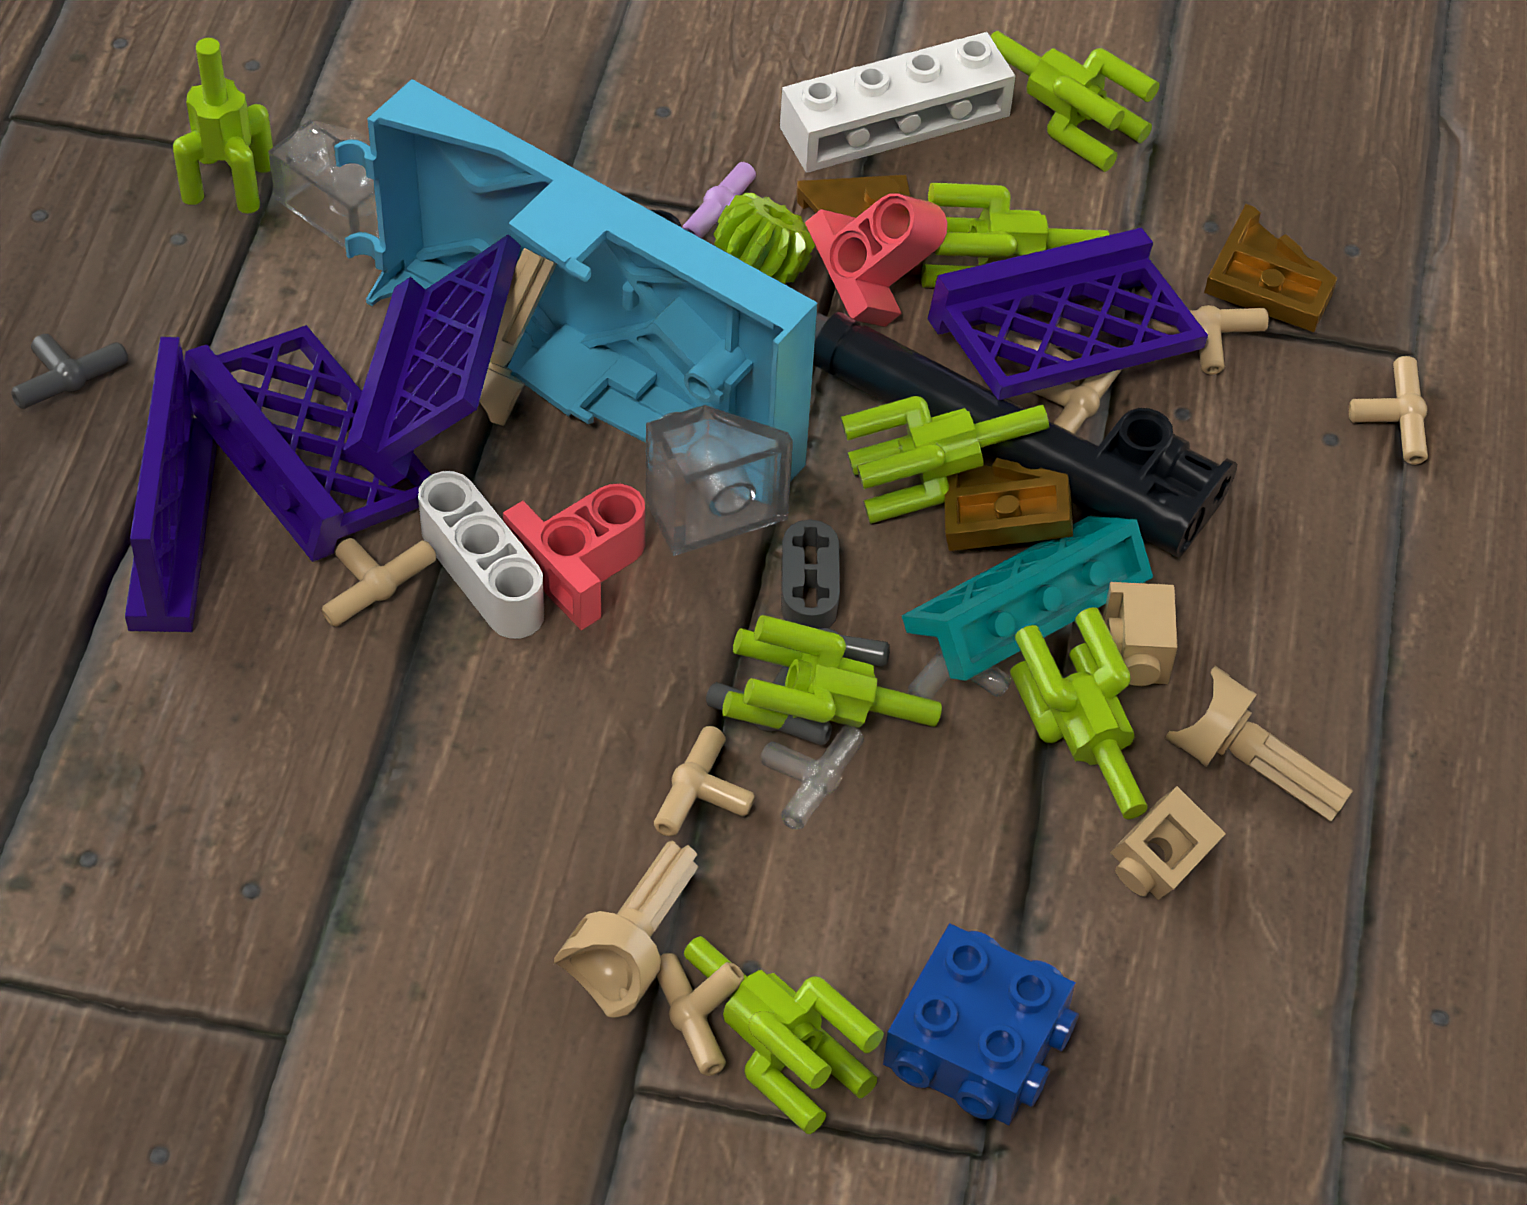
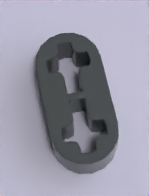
[781,519,840,629]

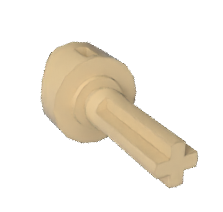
[479,248,557,426]
[1165,666,1353,822]
[554,841,698,1018]

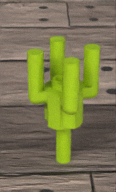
[990,31,1160,172]
[173,38,275,214]
[921,182,1110,288]
[841,396,1049,524]
[1010,608,1148,819]
[722,615,942,729]
[684,936,884,1134]

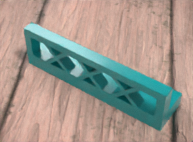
[901,516,1153,681]

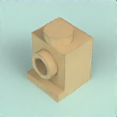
[1103,582,1178,686]
[1110,786,1226,900]

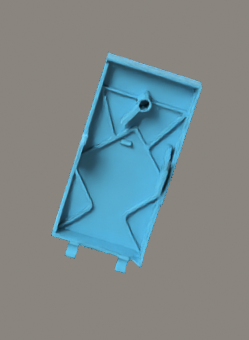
[334,79,817,505]

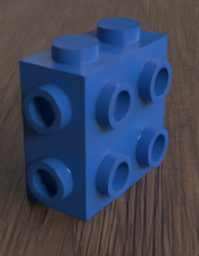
[883,923,1079,1126]

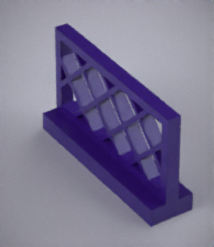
[927,228,1208,400]
[344,234,521,488]
[184,325,432,562]
[125,337,217,632]

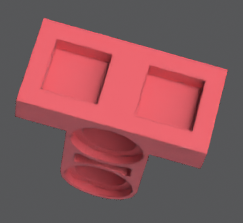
[805,193,947,327]
[503,484,645,630]

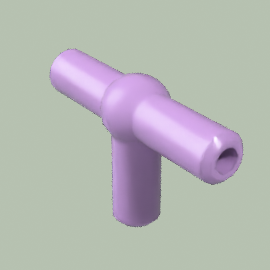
[682,162,756,239]

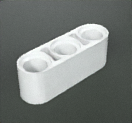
[418,471,544,639]

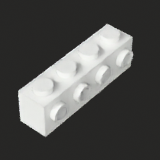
[780,32,1015,173]

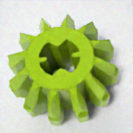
[713,193,815,284]

